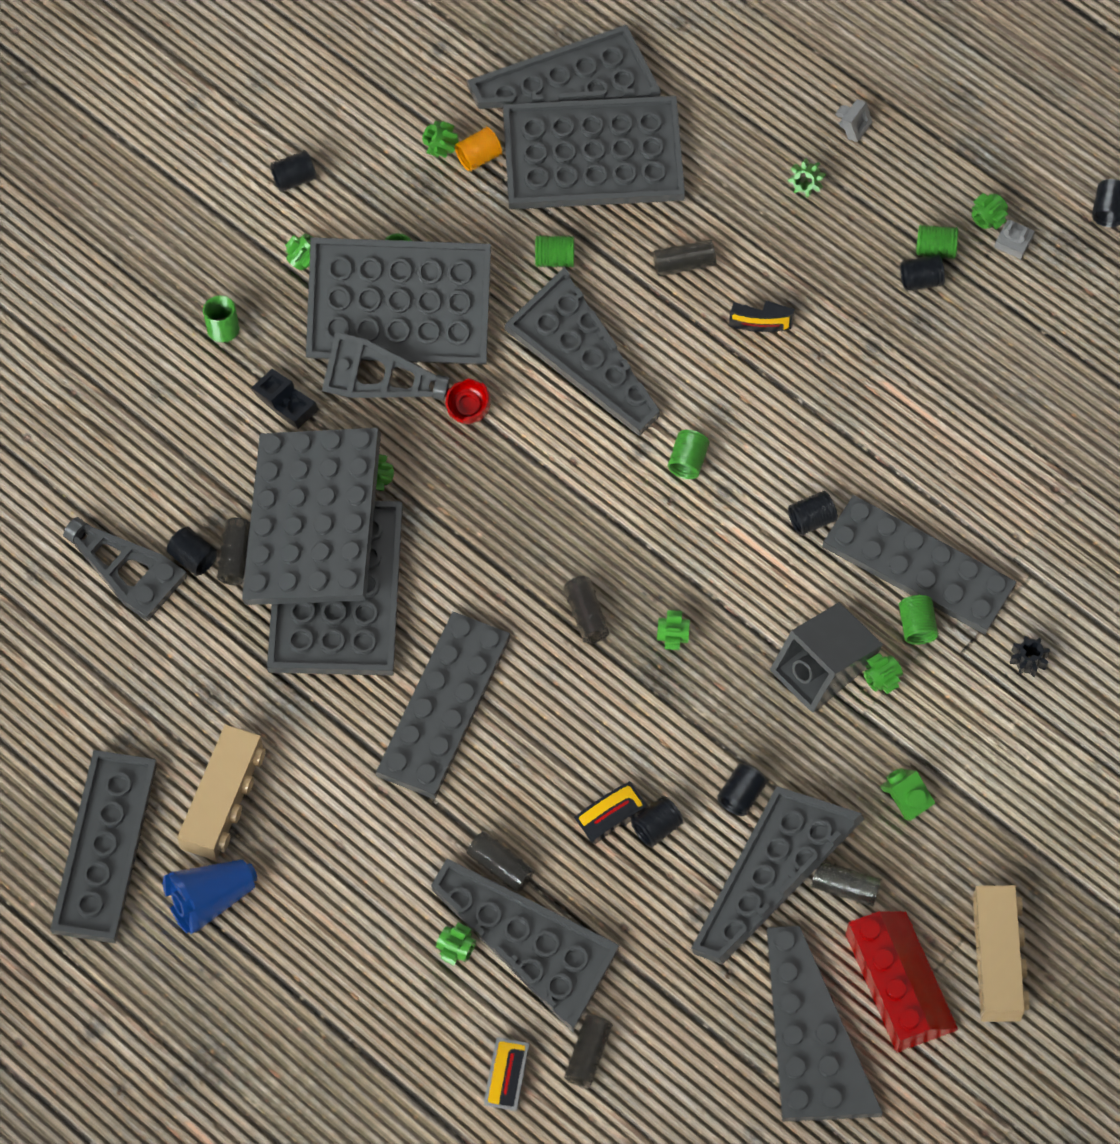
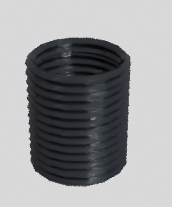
[270,150,316,193]
[1092,179,1120,227]
[900,254,945,292]
[788,491,838,536]
[167,526,217,576]
[717,764,767,816]
[631,796,684,847]

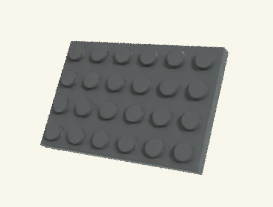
[503,96,685,209]
[306,238,491,365]
[242,428,381,605]
[267,501,403,676]

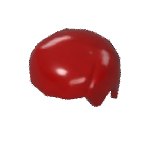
[445,378,491,425]

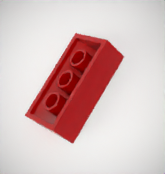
[846,911,958,1053]

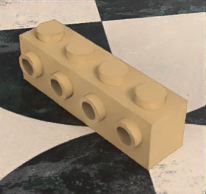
[177,724,266,861]
[973,885,1029,1022]

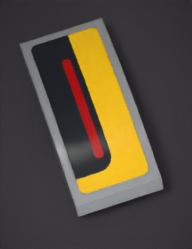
[484,1037,530,1111]

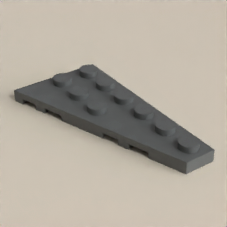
[467,24,661,109]
[505,267,660,436]
[691,786,864,965]
[431,859,619,1032]
[766,926,883,1122]

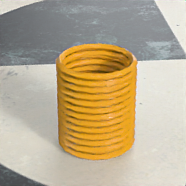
[455,127,502,172]

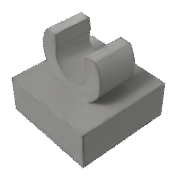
[835,99,872,142]
[994,219,1035,259]

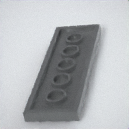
[822,495,1017,635]
[376,611,510,799]
[50,750,157,944]

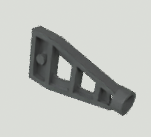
[322,332,450,401]
[63,517,187,622]

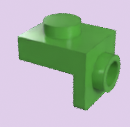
[880,768,935,821]

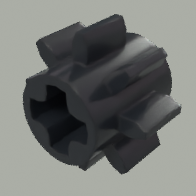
[1010,636,1050,677]

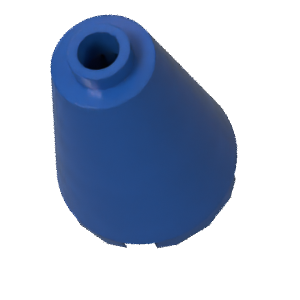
[162,859,257,934]

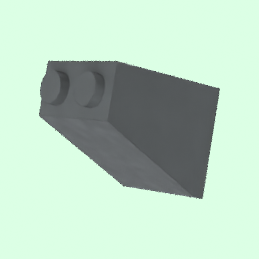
[770,602,883,713]

